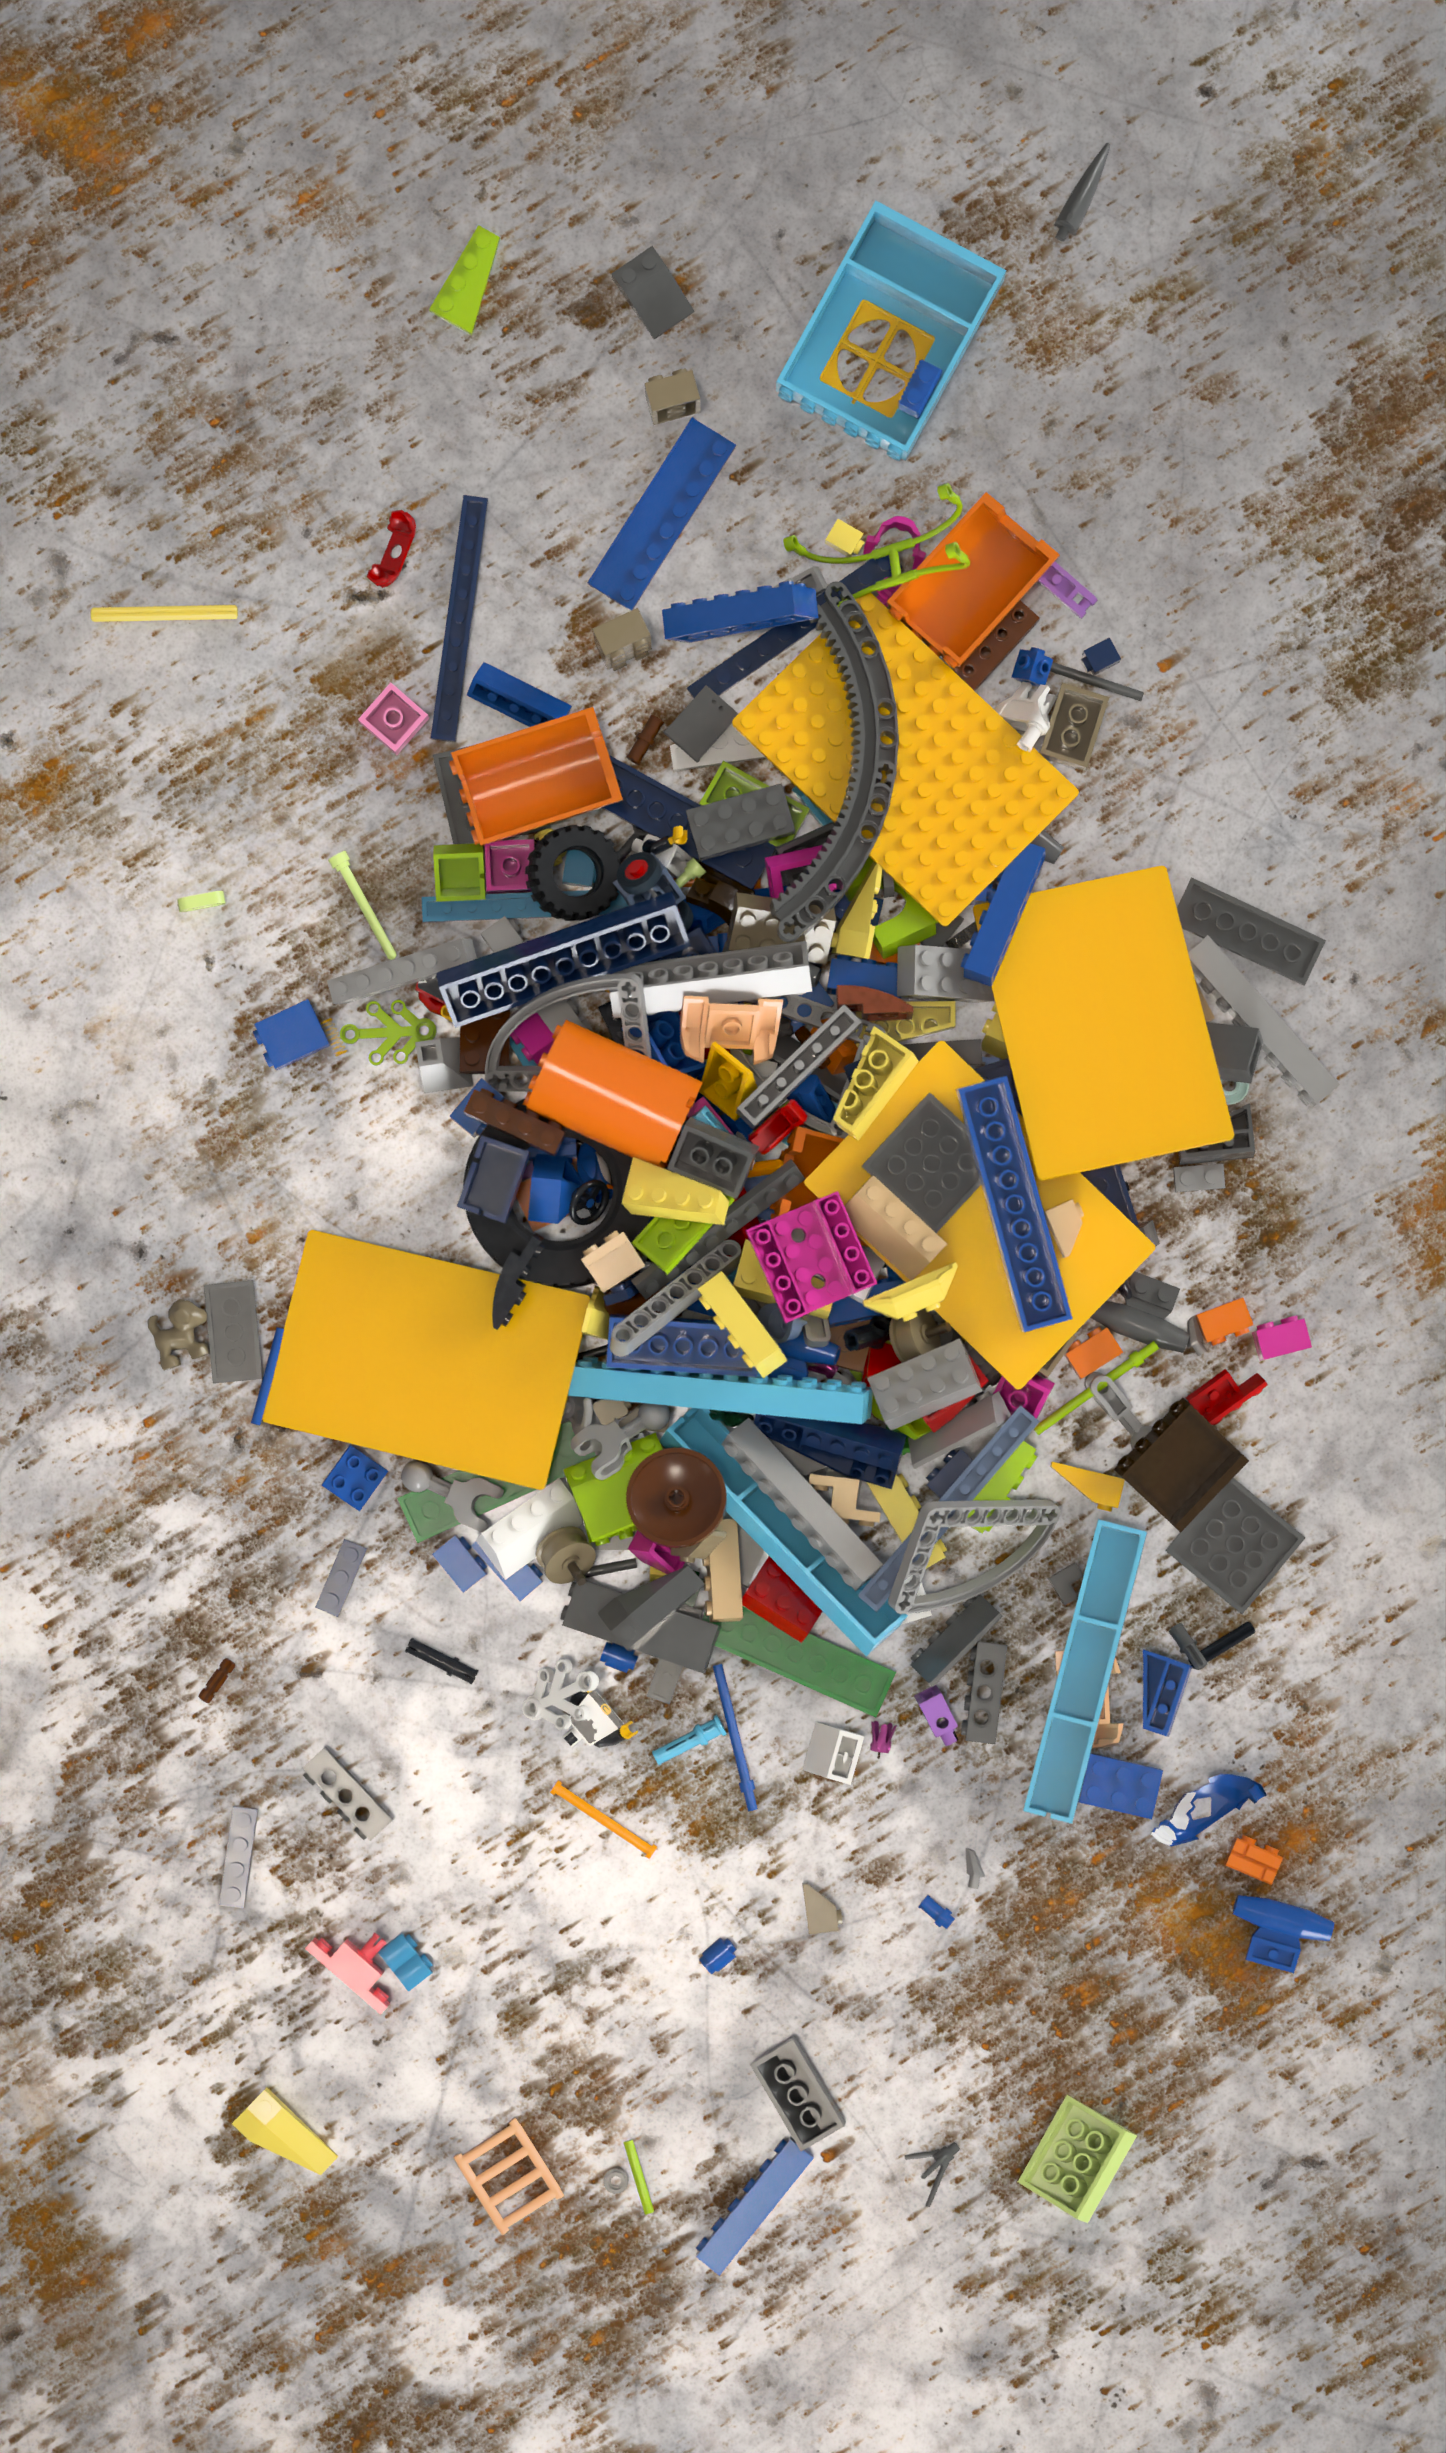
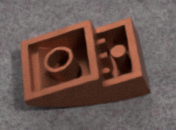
[836,985,913,1021]

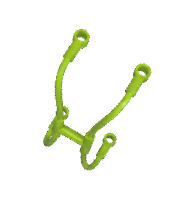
[783,483,970,607]

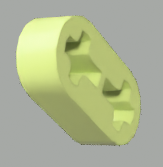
[177,891,225,912]

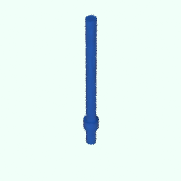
[713,1664,758,1812]

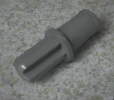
[1169,1623,1207,1670]

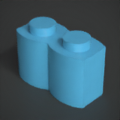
[378,1933,433,1992]

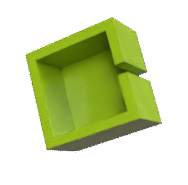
[433,843,486,902]

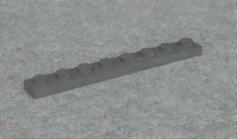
[631,1159,805,1300]

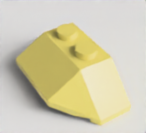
[862,1262,958,1322]

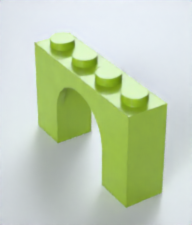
[845,857,938,959]

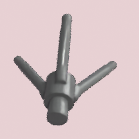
[905,2142,960,2207]

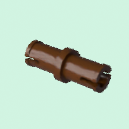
[626,715,664,765]

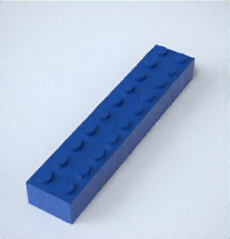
[955,1076,1073,1332]

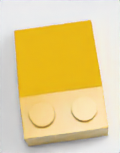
[699,1042,758,1121]

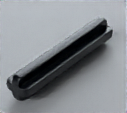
[1188,1622,1256,1669]

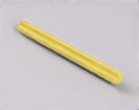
[91,605,238,622]

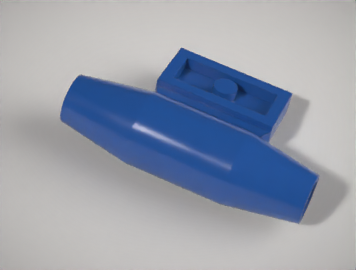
[757,1330,841,1380]
[1233,1895,1334,1973]

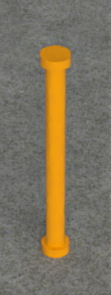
[550,1780,657,1859]

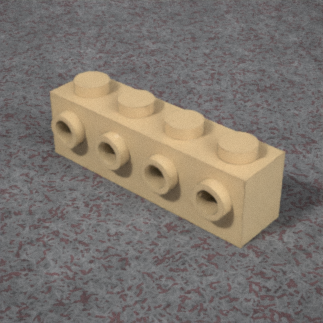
[702,1519,743,1622]

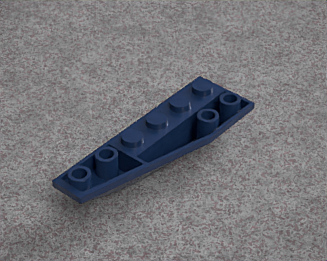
[754,1414,907,1489]

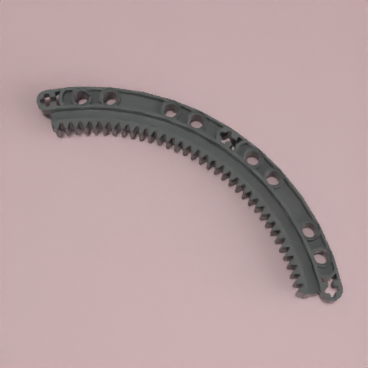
[770,582,899,942]

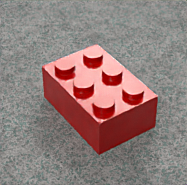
[742,1556,822,1643]

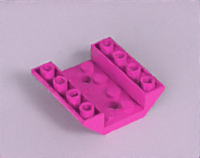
[746,1191,877,1323]

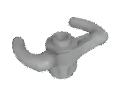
[563,1396,594,1435]

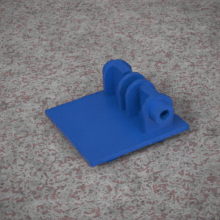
[321,1445,388,1512]

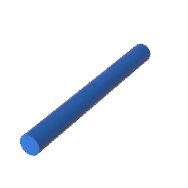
[251,1327,284,1426]

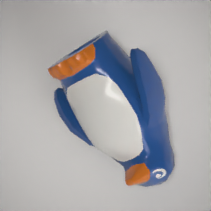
[577,1143,613,1203]

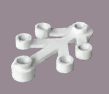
[522,1659,599,1730]

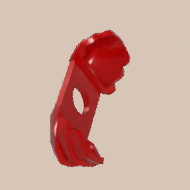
[367,510,416,588]

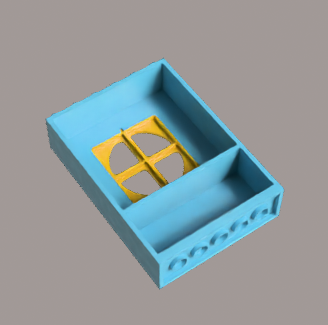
[776,200,1006,461]

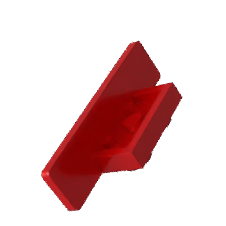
[1186,1369,1268,1425]

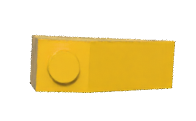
[1050,1462,1125,1512]

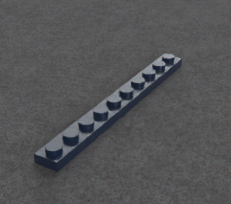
[431,495,488,742]
[687,555,903,699]

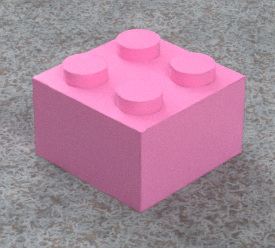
[358,682,429,755]

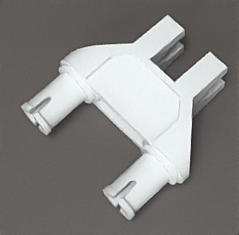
[994,682,1057,752]

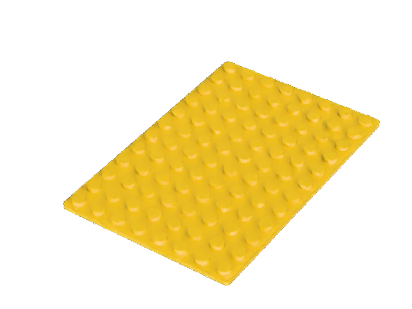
[732,593,1079,927]
[973,866,1234,1180]
[804,1041,1155,1389]
[262,1230,591,1490]

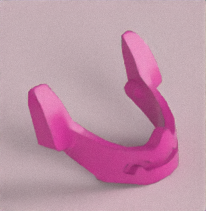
[863,516,926,570]

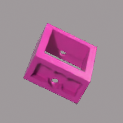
[765,845,837,898]

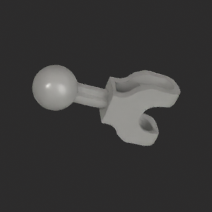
[1084,1372,1152,1450]
[571,1403,670,1480]
[401,1460,504,1532]

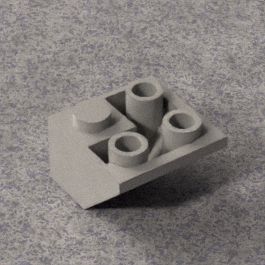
[415,1037,473,1093]

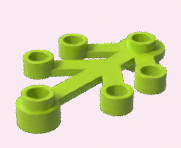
[340,1000,437,1066]

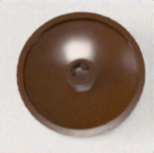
[626,1448,727,1548]

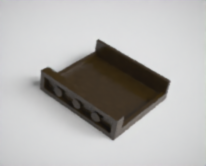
[1114,1397,1249,1533]

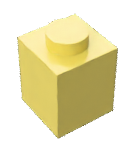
[825,519,865,557]

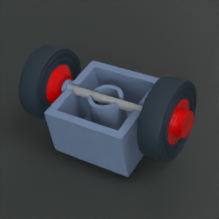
[613,852,693,931]

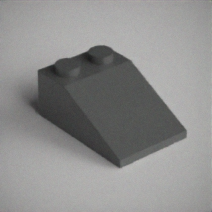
[612,246,694,340]

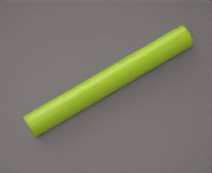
[623,2139,654,2215]

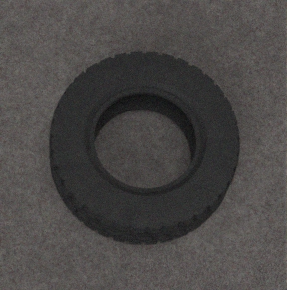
[463,1099,651,1288]

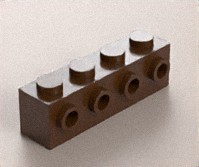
[953,600,1040,691]
[463,1088,566,1157]

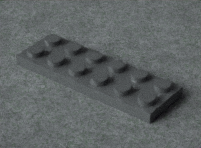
[1177,877,1326,986]

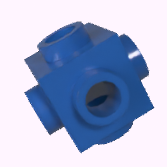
[1012,647,1053,687]

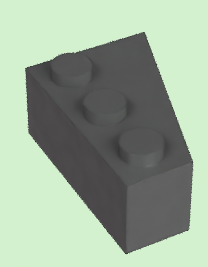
[1178,1103,1255,1165]

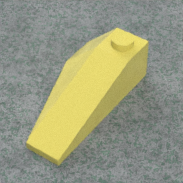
[830,861,883,959]
[581,1286,610,1340]
[232,2087,338,2175]

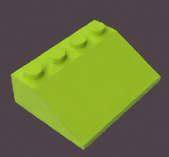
[563,1432,663,1542]

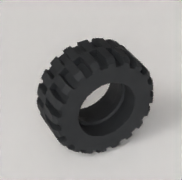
[525,825,622,921]

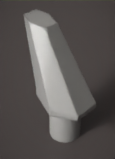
[1187,1315,1206,1356]
[966,1848,985,1889]

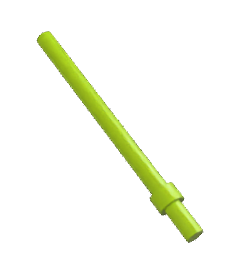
[1034,1341,1159,1435]

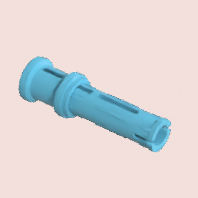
[652,1715,727,1766]

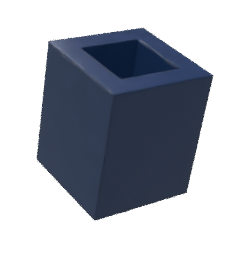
[1081,637,1121,676]

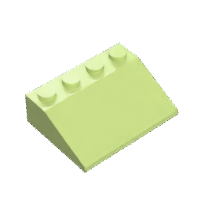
[1018,2095,1137,2223]

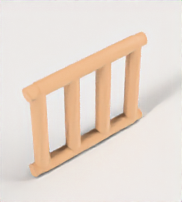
[454,2118,564,2235]

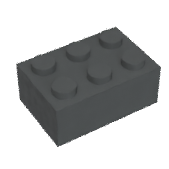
[667,1117,760,1199]

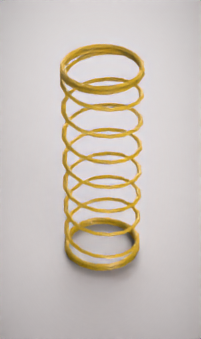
[320,1018,347,1056]

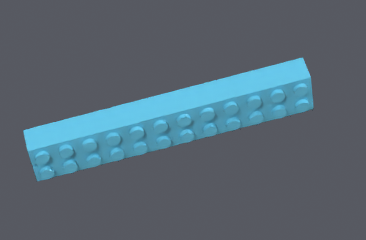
[568,1356,873,1424]
[660,1408,908,1656]
[1023,1519,1147,1824]

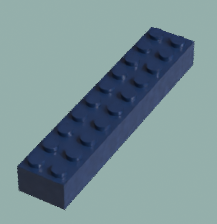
[436,891,691,1028]

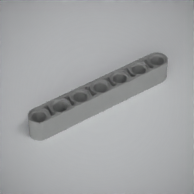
[610,1240,741,1357]

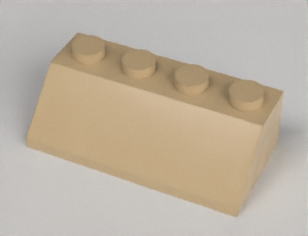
[844,1175,947,1281]

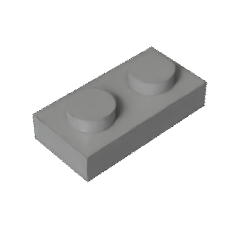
[1173,1164,1225,1192]

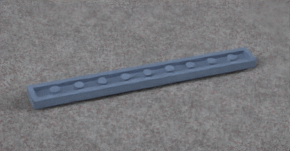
[858,1405,1039,1612]

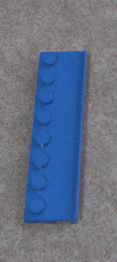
[588,417,736,611]

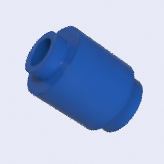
[600,1642,638,1673]
[699,1938,737,1974]

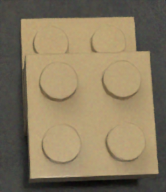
[581,1230,646,1293]
[808,1474,881,1527]

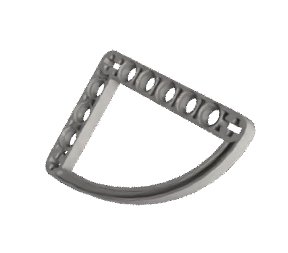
[485,973,652,1091]
[729,994,886,1139]
[888,1500,1061,1614]

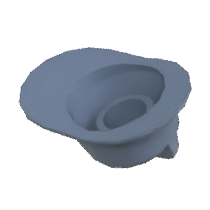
[757,1303,807,1343]

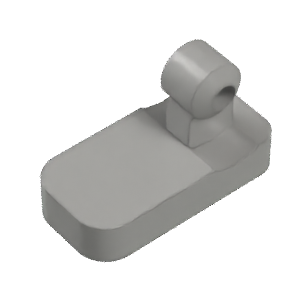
[802,1314,831,1347]

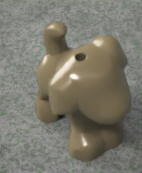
[147,1299,210,1370]

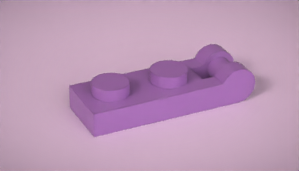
[1038,562,1098,619]

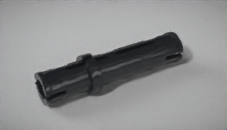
[405,1638,479,1685]

